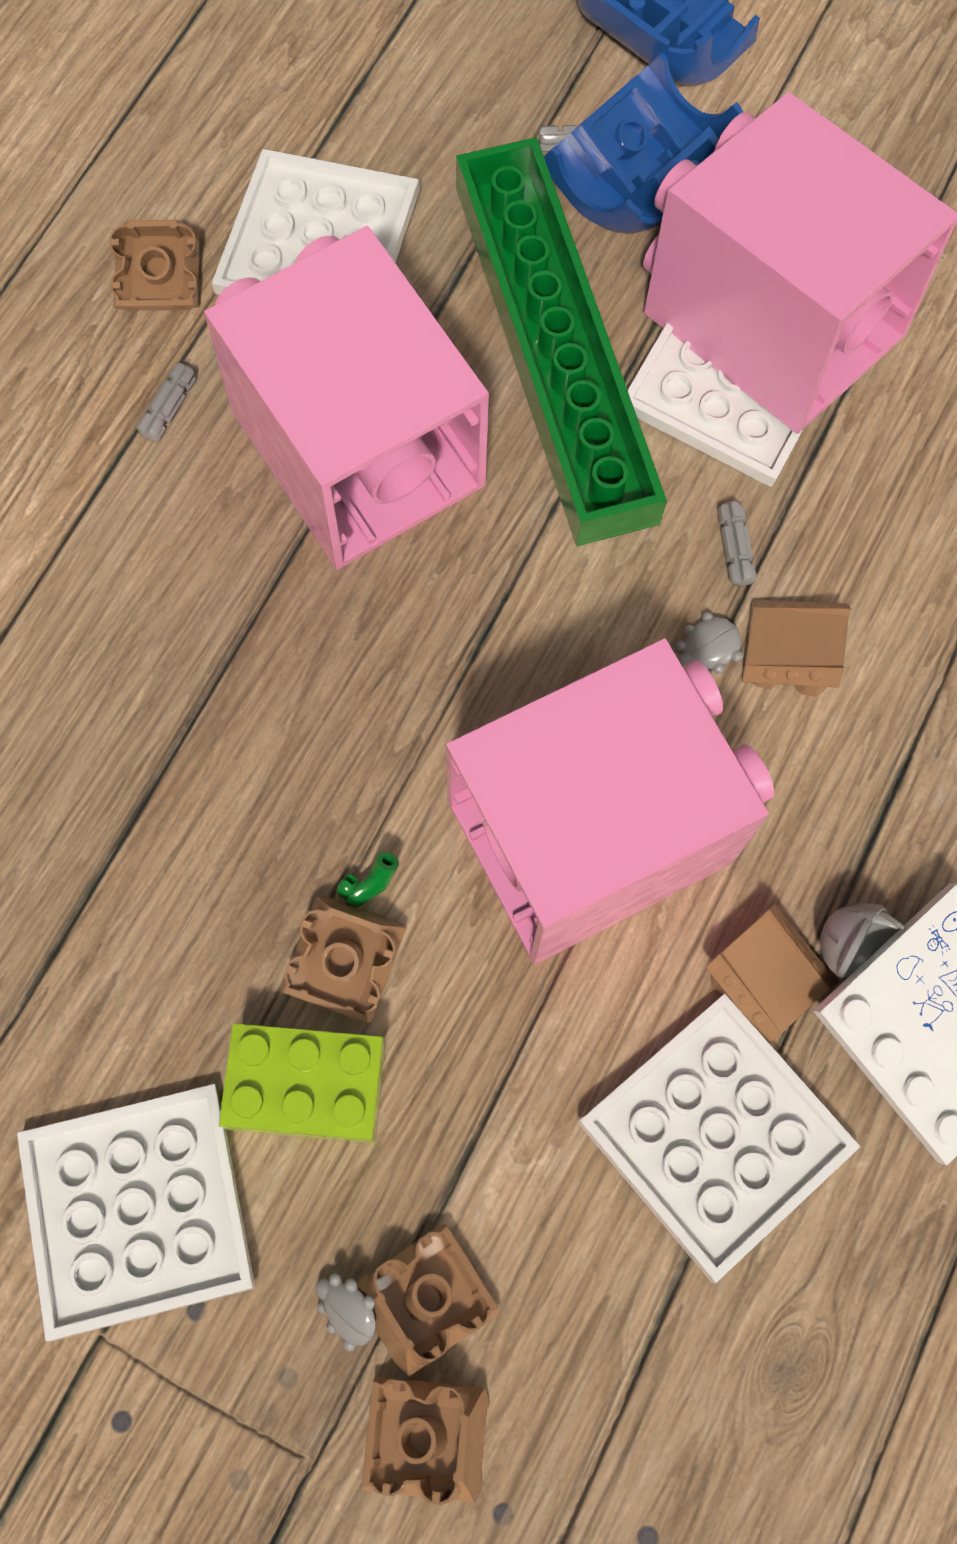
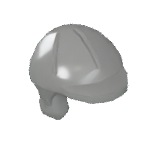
[820,902,904,980]

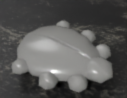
[676,612,743,674]
[316,1273,376,1351]

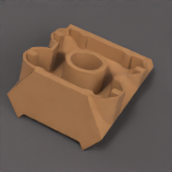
[110,220,200,311]
[741,600,851,696]
[281,895,407,1023]
[706,904,837,1044]
[356,1223,499,1377]
[361,1376,490,1505]

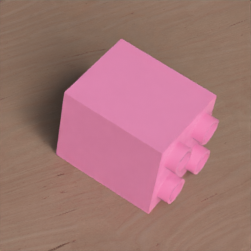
[643,92,957,435]
[204,225,489,570]
[446,638,774,965]

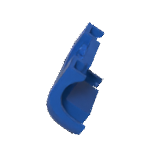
[577,0,760,85]
[544,53,743,234]

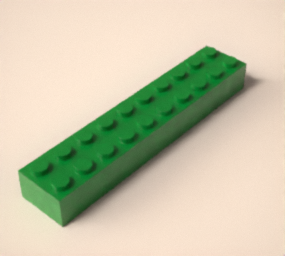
[456,137,667,547]

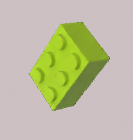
[219,1023,386,1144]

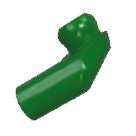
[336,851,399,907]

